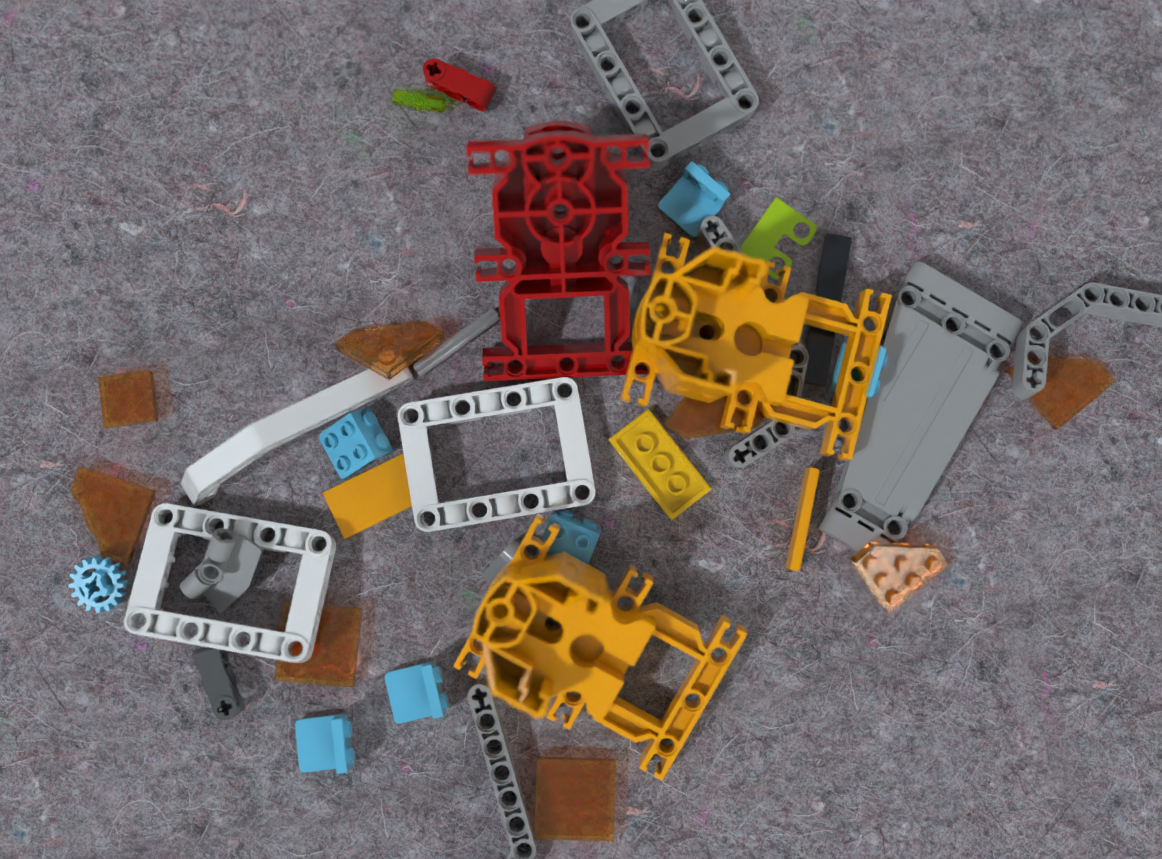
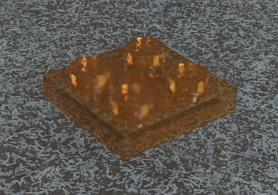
[98,370,159,429]

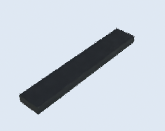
[804,233,852,387]

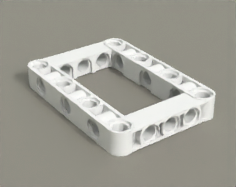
[398,377,595,532]
[124,503,336,663]

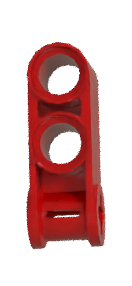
[423,58,496,112]

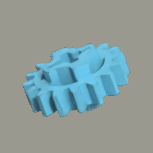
[68,555,129,613]

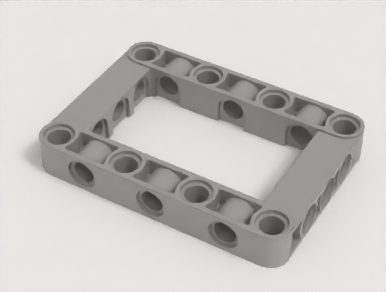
[570,0,759,169]

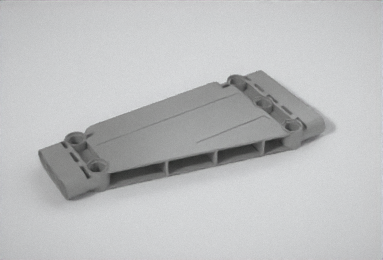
[818,261,1024,567]

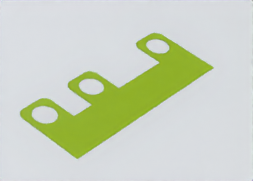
[740,197,817,280]

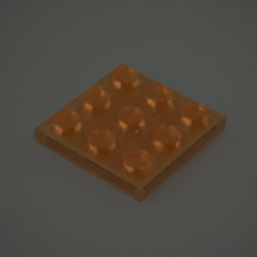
[274,601,363,688]
[534,757,616,842]

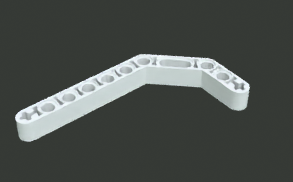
[181,355,414,506]

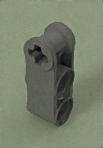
[193,647,244,720]

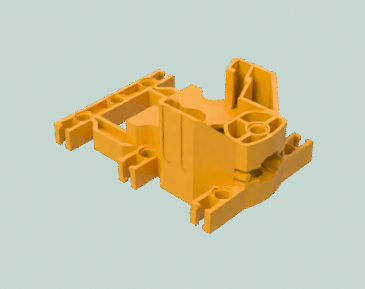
[619,233,892,461]
[453,513,748,781]

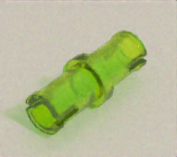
[392,88,446,114]

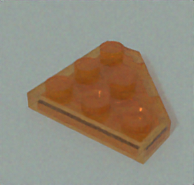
[335,321,445,380]
[1005,356,1116,430]
[663,392,764,440]
[71,466,156,564]
[850,542,949,614]

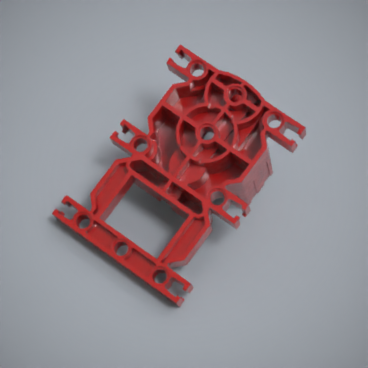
[466,121,650,381]

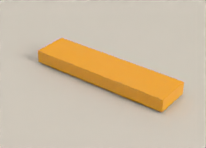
[785,467,820,571]

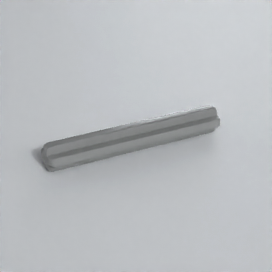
[413,308,500,377]

